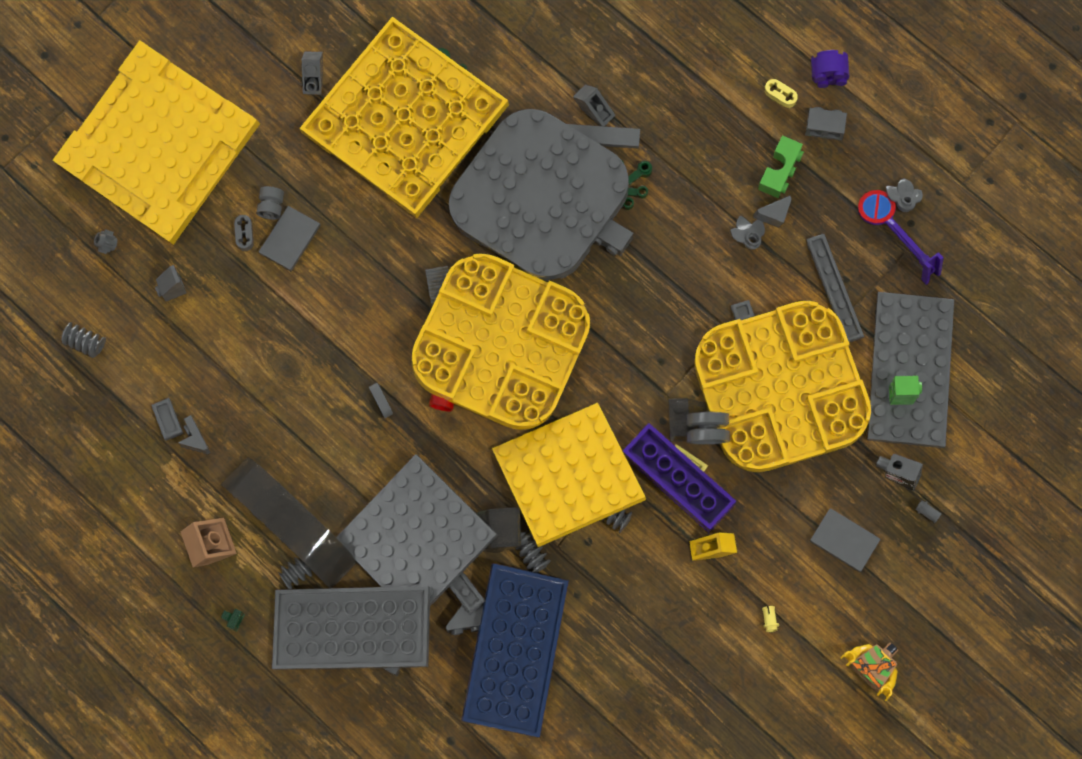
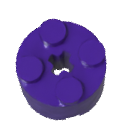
[811,50,849,88]

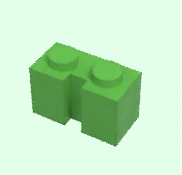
[889,376,922,405]

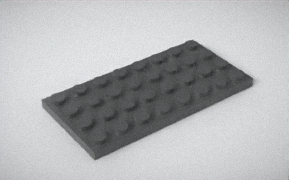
[867,292,954,448]
[272,586,430,670]

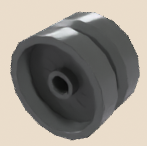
[686,412,730,445]

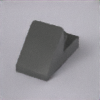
[179,415,211,454]

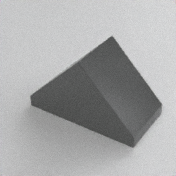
[753,196,792,228]

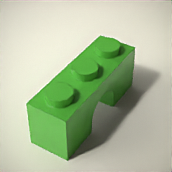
[758,135,804,198]

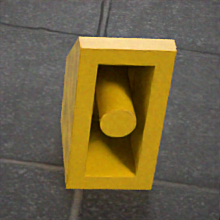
[690,533,737,561]

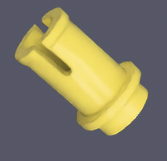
[762,606,779,632]

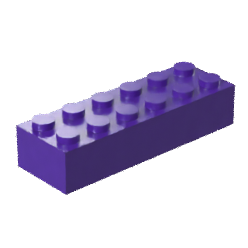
[623,423,736,533]

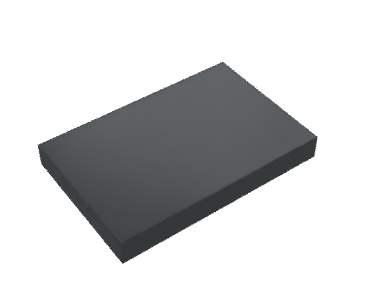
[259,206,321,271]
[809,508,880,573]

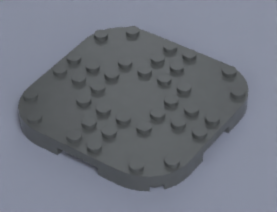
[449,109,629,281]

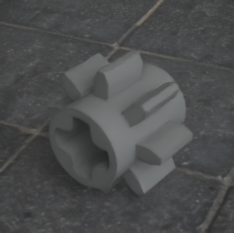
[94,229,117,254]

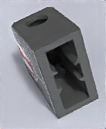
[876,454,923,491]

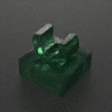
[221,609,245,632]

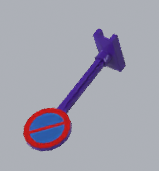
[858,190,943,285]

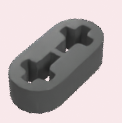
[234,215,254,251]
[369,383,393,418]

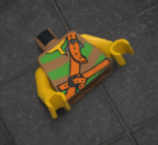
[840,642,898,701]

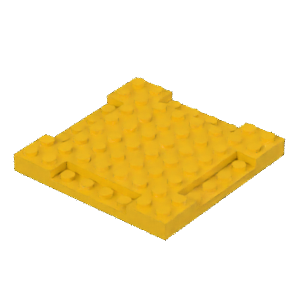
[300,17,509,218]
[53,40,260,245]

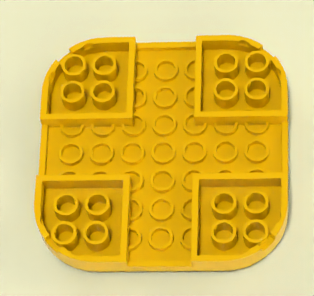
[412,254,590,430]
[695,301,871,472]

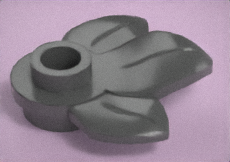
[886,178,923,212]
[730,216,765,250]

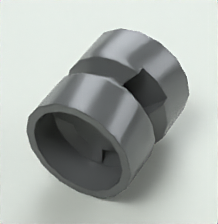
[256,186,284,220]

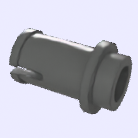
[915,500,942,523]

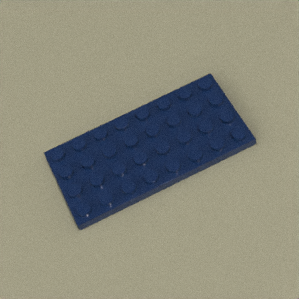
[461,563,569,738]

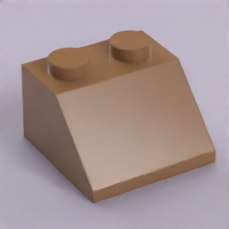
[180,518,237,567]

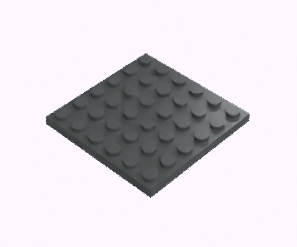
[335,454,498,606]

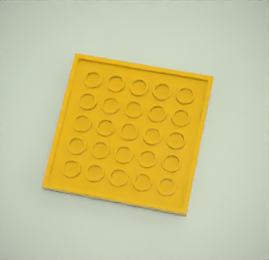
[492,403,646,547]

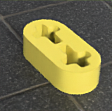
[765,79,797,108]

